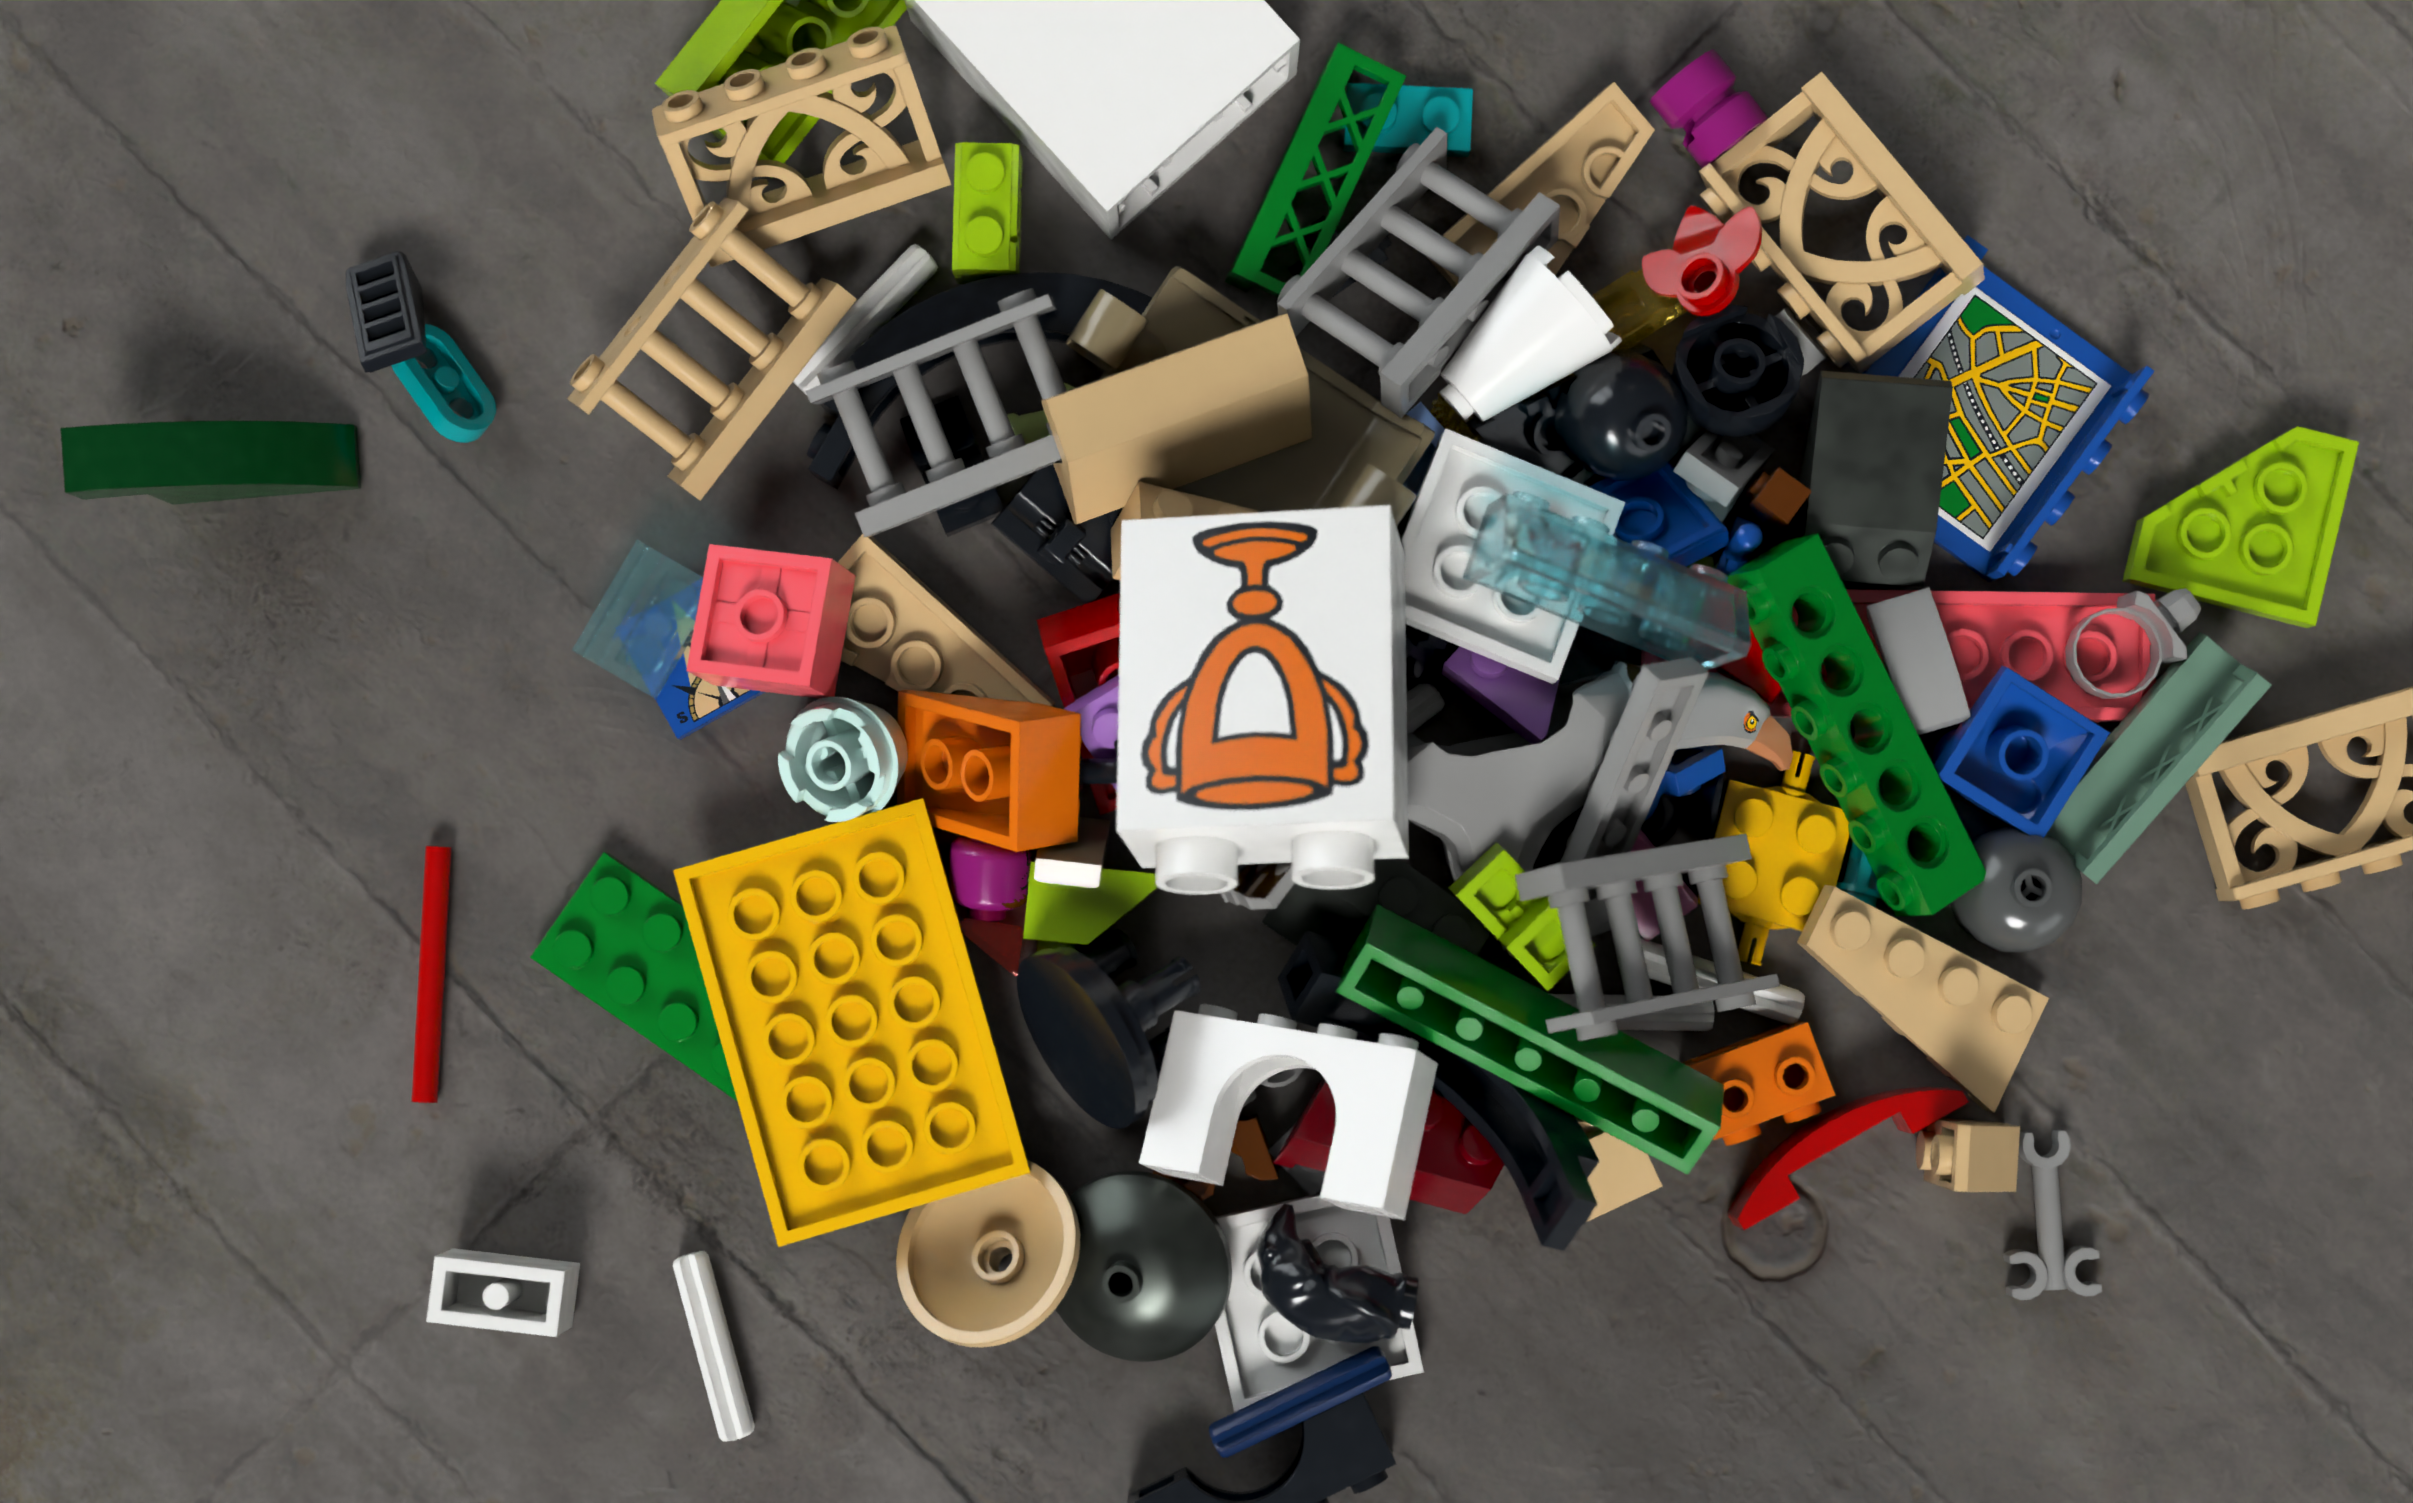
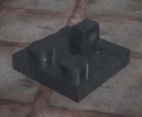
[990,464,1124,604]

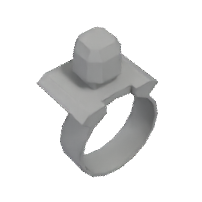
[2065,588,2201,699]

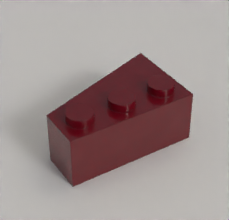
[1273,1077,1504,1214]

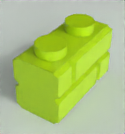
[952,142,1023,284]

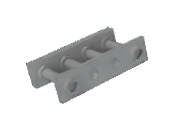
[1277,127,1560,418]
[806,288,1067,537]
[1515,834,1780,1041]

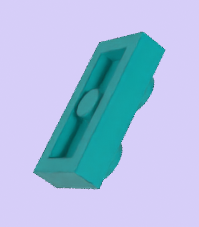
[1343,83,1473,157]

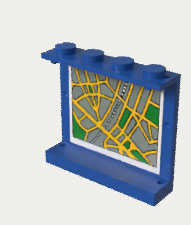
[1862,235,2154,582]

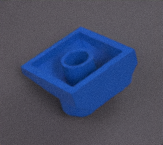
[1932,666,2110,838]

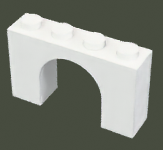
[1139,1004,1438,1220]

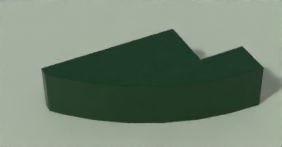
[61,421,361,505]

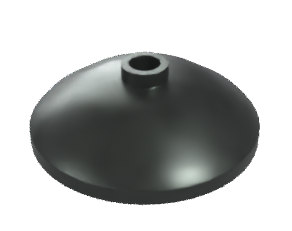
[1056,1171,1232,1362]

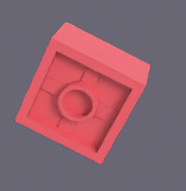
[686,544,856,699]

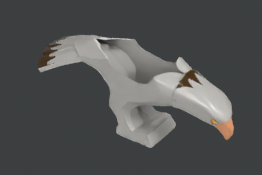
[1219,661,1793,958]

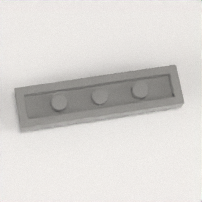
[1560,657,1709,863]

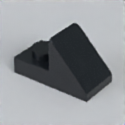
[899,396,1004,537]

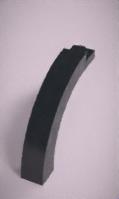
[807,272,1152,490]
[1278,931,1599,1251]

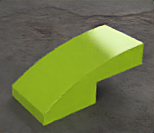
[1449,842,1596,991]

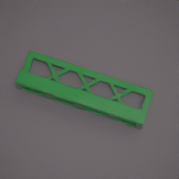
[1225,42,1406,298]

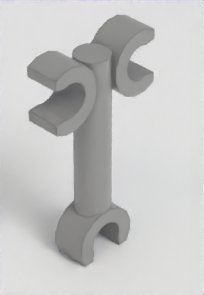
[2003,1129,2102,1300]

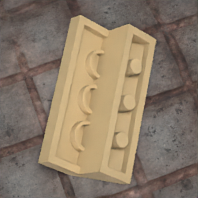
[1041,313,1312,524]

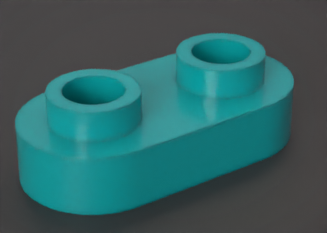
[391,324,496,443]

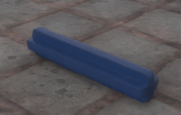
[1209,1346,1392,1458]

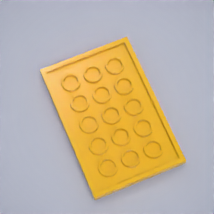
[673,798,1031,1247]

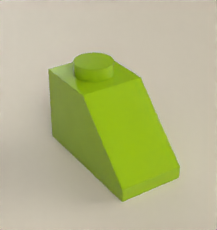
[1023,862,1159,952]

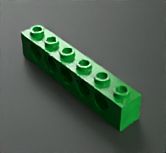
[1725,533,1986,916]

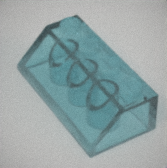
[1462,491,1751,670]

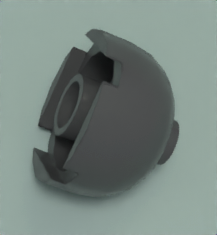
[1950,826,2082,952]

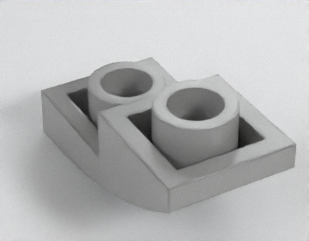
[1867,587,1971,735]

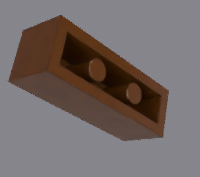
[1736,467,1812,539]

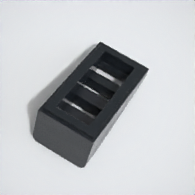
[346,251,427,373]

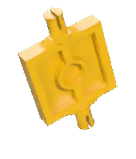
[1698,751,1849,966]

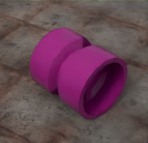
[1649,49,1769,168]

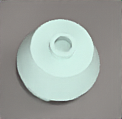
[778,697,908,822]

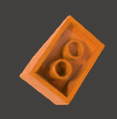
[897,690,1082,852]

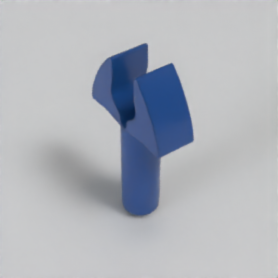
[1711,516,1762,587]

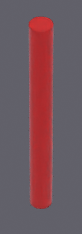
[411,846,452,1103]

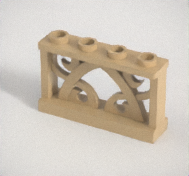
[652,26,951,268]
[1699,71,1985,374]
[2185,686,2413,910]

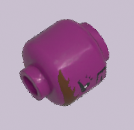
[948,835,1033,921]

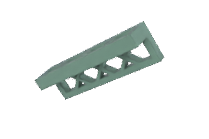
[2047,632,2272,884]

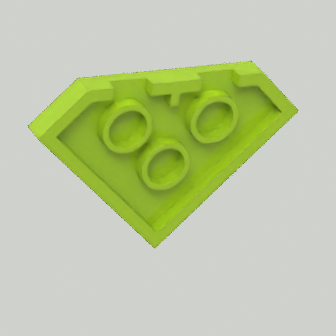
[2122,426,2359,628]

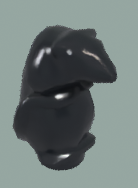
[1257,1204,1418,1343]

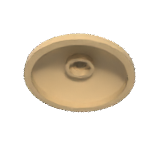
[896,1160,1080,1348]

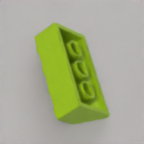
[655,0,907,179]

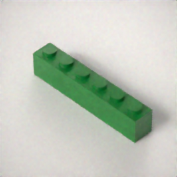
[1337,904,1724,1175]

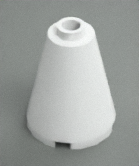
[1440,245,1622,422]

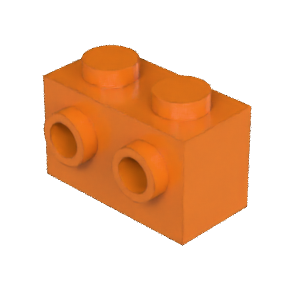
[1681,1021,1835,1146]

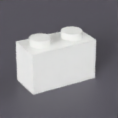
[426,1248,580,1337]

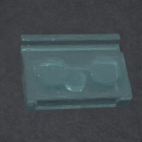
[572,540,703,699]

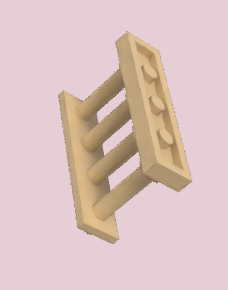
[567,197,857,501]

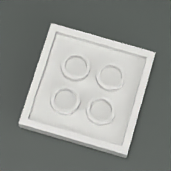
[1400,428,1625,684]
[1215,1193,1424,1412]

